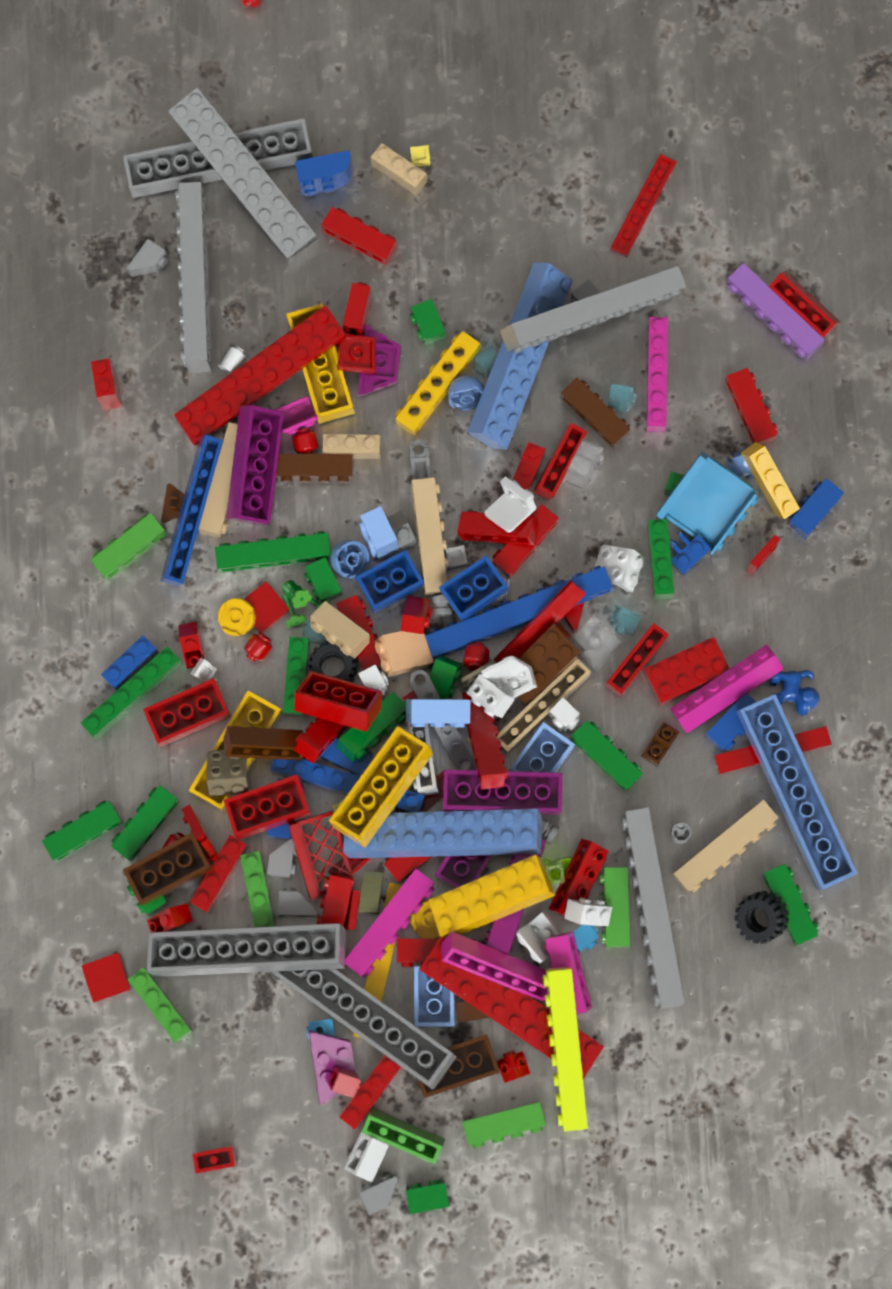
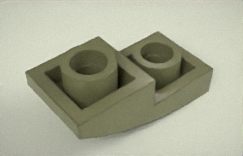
[359,871,384,914]

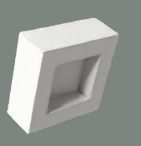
[445,545,468,569]
[190,658,217,683]

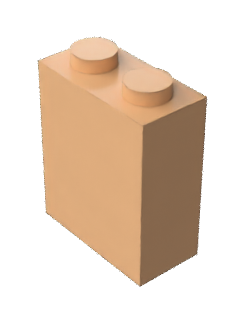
[374,631,434,677]

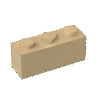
[371,143,427,196]
[323,434,381,459]
[310,601,370,659]

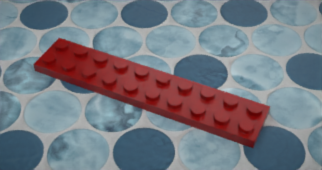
[174,305,347,446]
[418,937,604,1079]

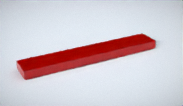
[610,154,677,258]
[493,580,586,663]
[714,726,832,775]

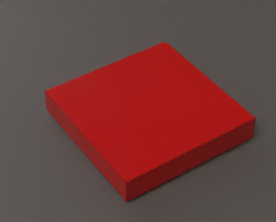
[337,334,375,375]
[746,534,780,575]
[244,581,290,634]
[81,953,131,1003]

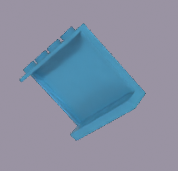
[656,451,759,555]

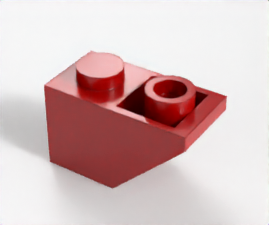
[178,621,205,669]
[147,903,193,933]

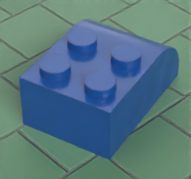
[295,150,353,196]
[355,550,424,614]
[438,555,509,620]

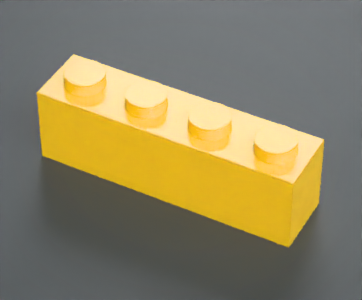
[741,442,800,519]

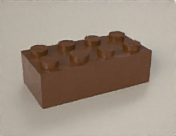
[518,623,586,706]
[123,832,214,906]
[418,1034,500,1098]

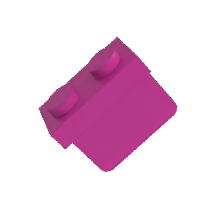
[274,396,318,435]

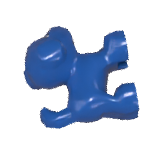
[770,670,820,716]

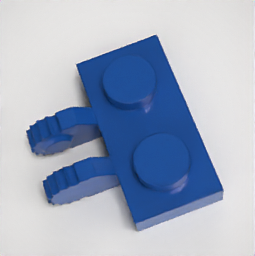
[670,531,712,575]

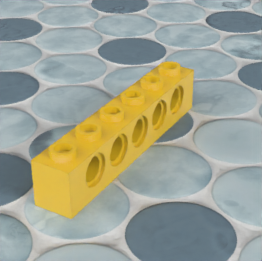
[395,331,481,437]

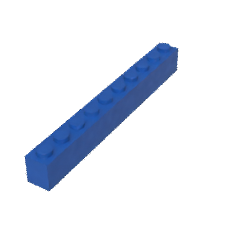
[425,566,614,660]

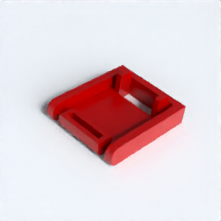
[181,804,218,861]

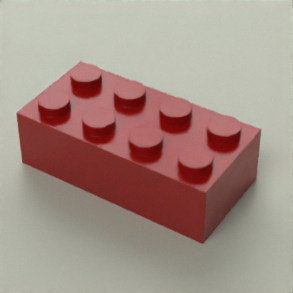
[643,637,730,707]
[294,671,382,732]
[143,678,232,747]
[224,775,313,840]

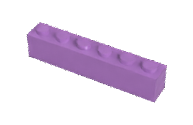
[726,263,825,360]

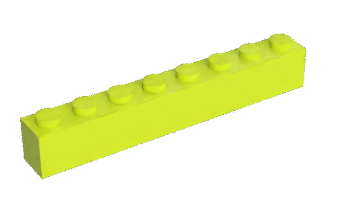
[543,967,588,1131]

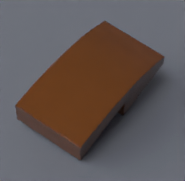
[641,721,679,766]
[454,1001,489,1023]

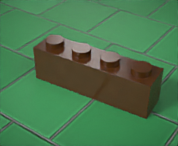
[560,378,630,449]
[276,454,354,484]
[223,726,303,760]

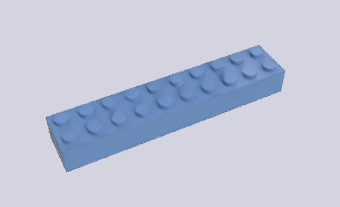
[467,263,573,450]
[736,694,858,890]
[343,809,542,859]

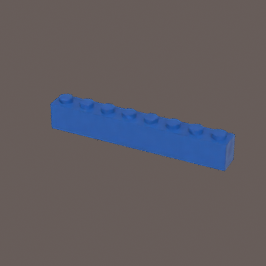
[160,434,223,587]
[270,759,426,813]

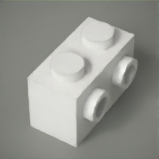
[358,665,389,698]
[467,674,515,718]
[549,698,580,733]
[564,898,612,926]
[344,1133,389,1182]

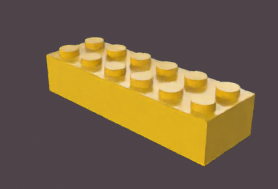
[286,304,355,424]
[188,691,283,813]
[329,726,433,848]
[428,855,555,939]

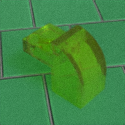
[543,856,572,885]

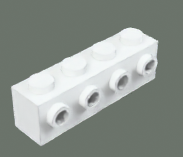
[405,723,440,796]

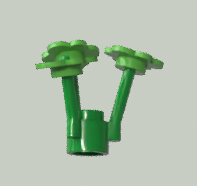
[281,580,331,628]

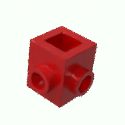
[497,1050,531,1083]

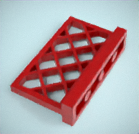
[287,810,355,900]

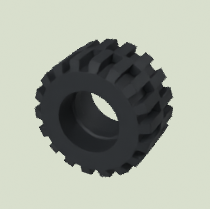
[308,641,357,683]
[734,891,789,944]

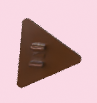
[161,483,184,523]

